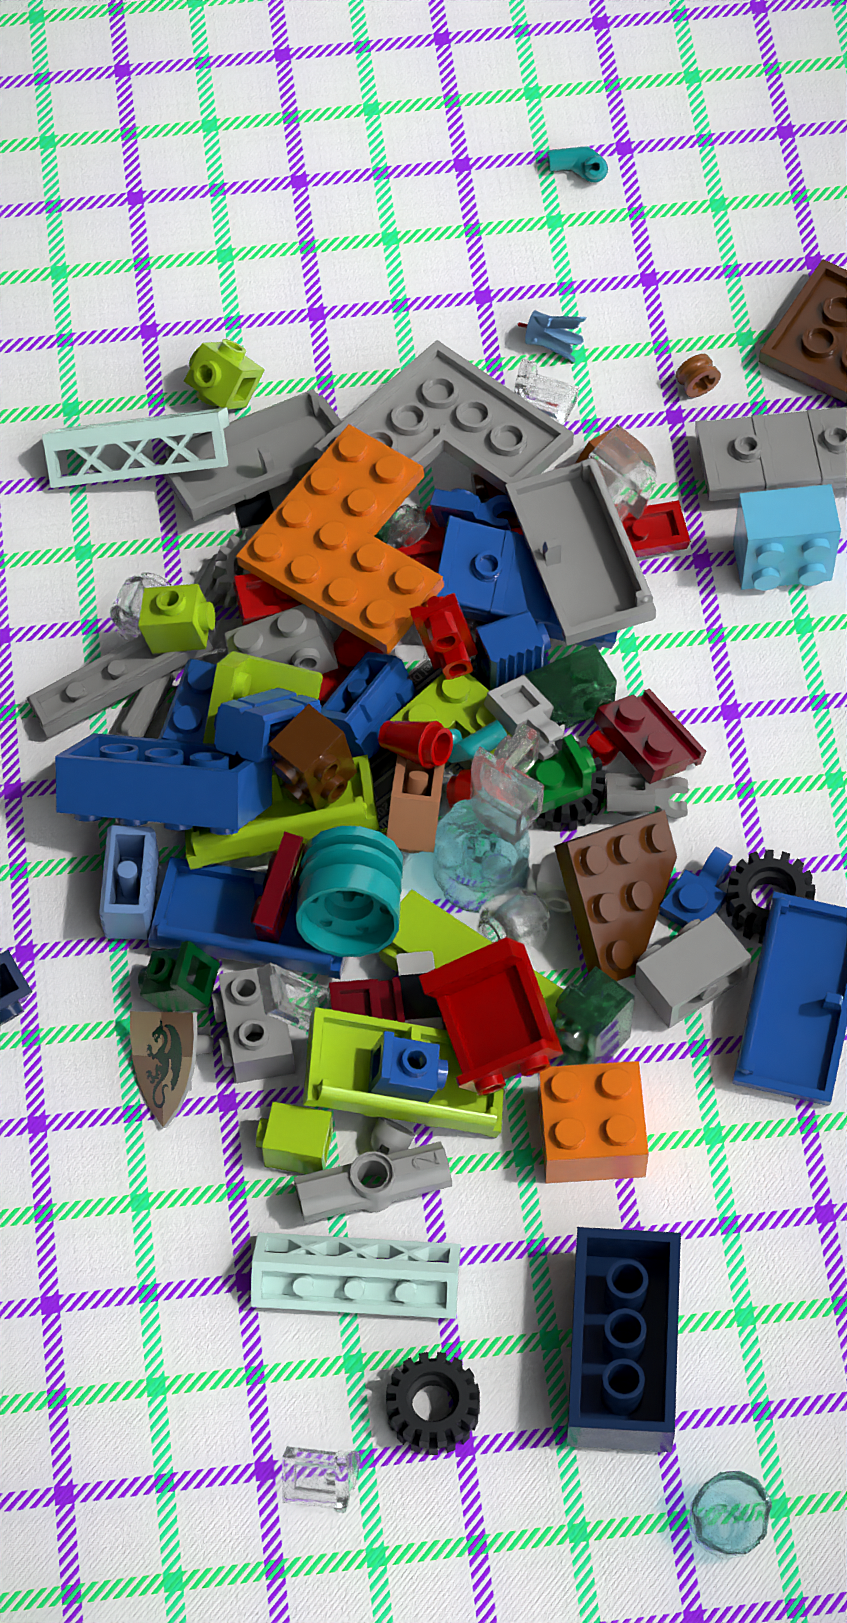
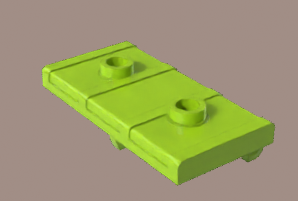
[185,755,380,870]
[303,1007,504,1138]

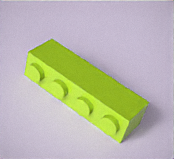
[377,889,571,1031]

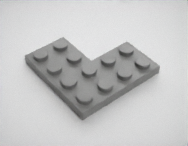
[314,340,574,494]

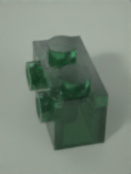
[511,644,617,739]
[554,966,635,1065]

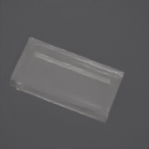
[257,963,330,1033]

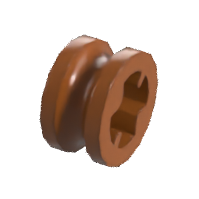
[675,354,721,398]

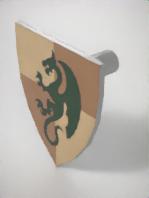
[130,1011,214,1128]

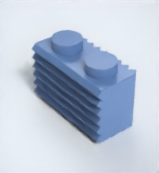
[99,825,160,940]

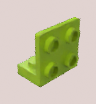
[203,651,323,744]

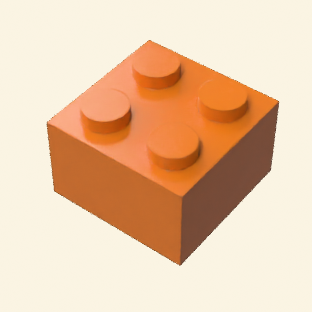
[538,1061,649,1184]

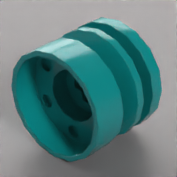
[296,826,403,957]

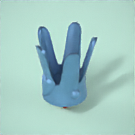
[518,310,587,362]

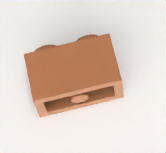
[387,755,445,853]

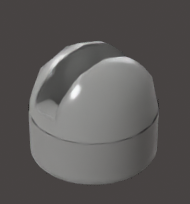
[370,1117,415,1154]

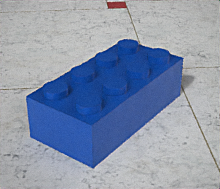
[55,733,272,835]

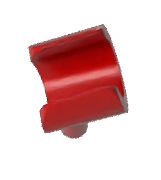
[587,730,620,766]

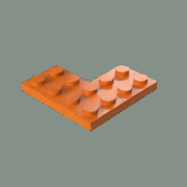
[236,424,444,654]

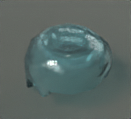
[689,1471,772,1559]

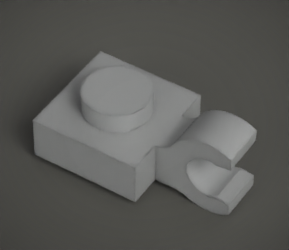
[484,675,564,761]
[606,773,689,818]

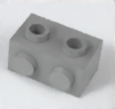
[225,604,338,674]
[634,913,752,1029]
[212,964,295,1083]

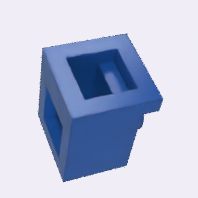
[368,1031,448,1103]

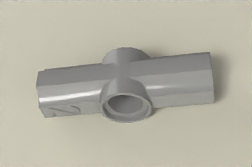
[294,1141,452,1223]

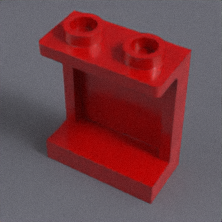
[419,937,564,1095]

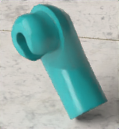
[547,146,608,183]
[447,720,509,763]

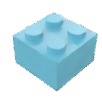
[733,484,841,591]

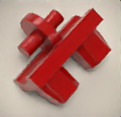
[409,593,479,680]

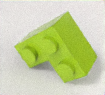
[390,673,523,768]

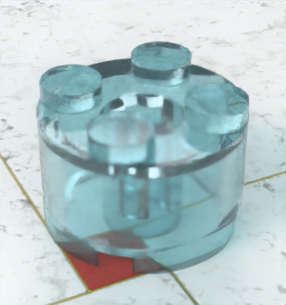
[433,800,530,913]

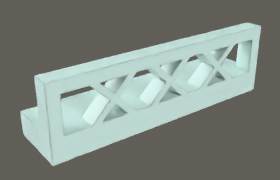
[42,407,230,488]
[251,1232,461,1319]

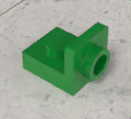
[518,734,596,815]

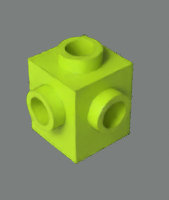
[183,339,265,409]

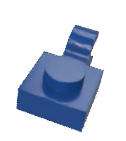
[430,488,515,531]
[659,846,733,928]

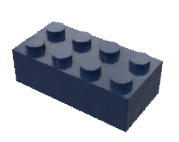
[567,1227,681,1452]

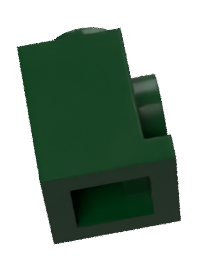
[138,941,220,1012]

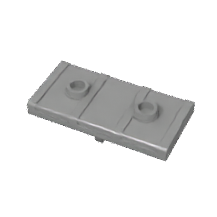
[159,389,342,521]
[695,407,847,501]
[505,459,656,645]

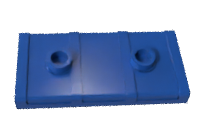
[437,516,618,650]
[148,857,346,979]
[732,892,847,1106]

